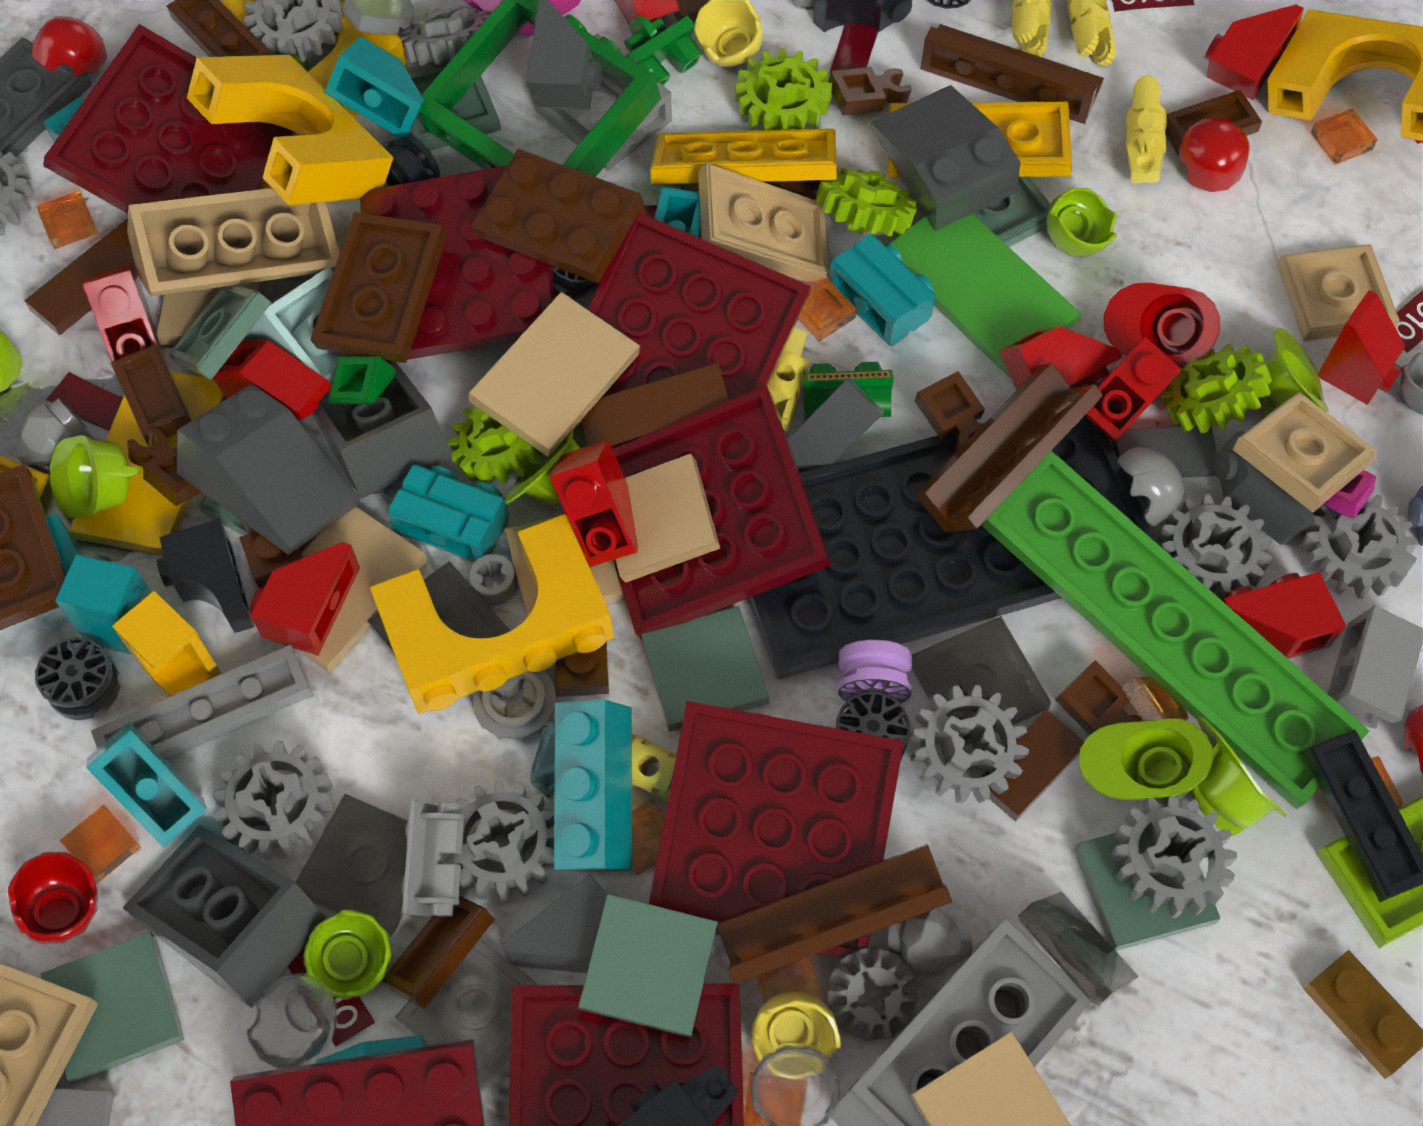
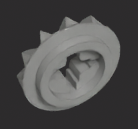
[472,670,557,742]
[827,948,919,1041]

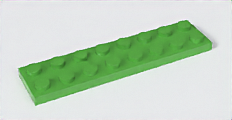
[981,451,1369,809]

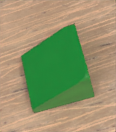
[328,356,396,405]

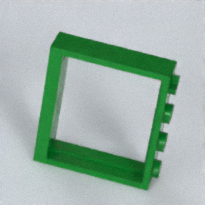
[418,0,661,177]

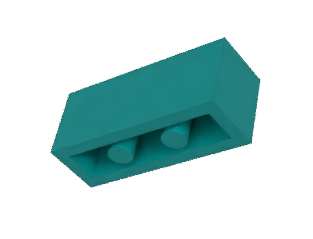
[554,700,632,872]

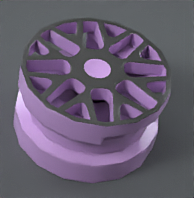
[838,640,912,704]

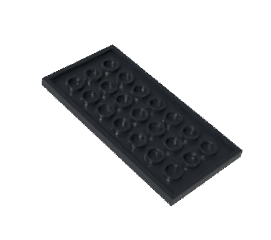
[750,415,1158,679]

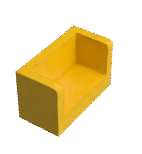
[112,591,221,696]

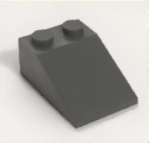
[870,85,1021,231]
[312,362,450,499]
[177,384,360,555]
[123,824,327,1008]

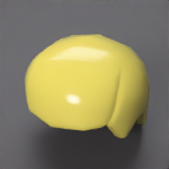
[694,0,764,67]
[750,990,841,1080]

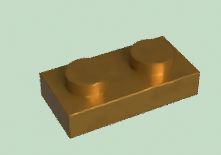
[1303,950,1423,1079]

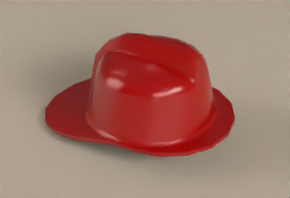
[1103,283,1220,364]

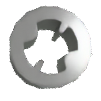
[469,554,517,606]

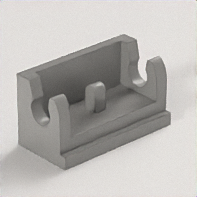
[1328,605,1423,729]

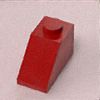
[1205,4,1304,100]
[1318,290,1405,405]
[250,542,360,656]

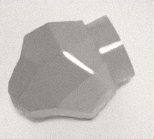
[15,398,86,465]
[888,908,973,973]

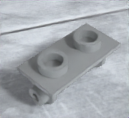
[401,800,465,917]

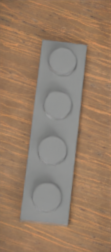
[91,644,313,759]

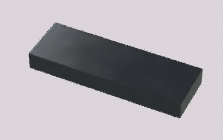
[1302,729,1423,902]

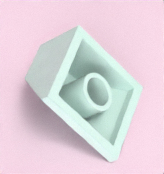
[244,266,359,385]

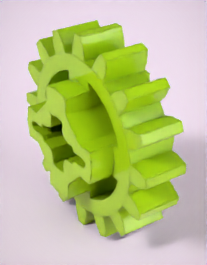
[735,48,832,130]
[816,168,917,236]
[1161,344,1273,433]
[448,407,541,485]

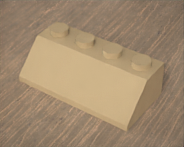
[127,188,340,297]

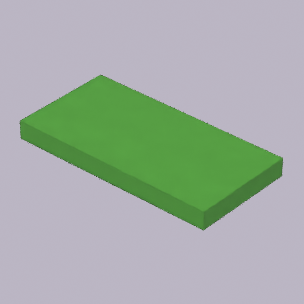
[890,214,1081,378]

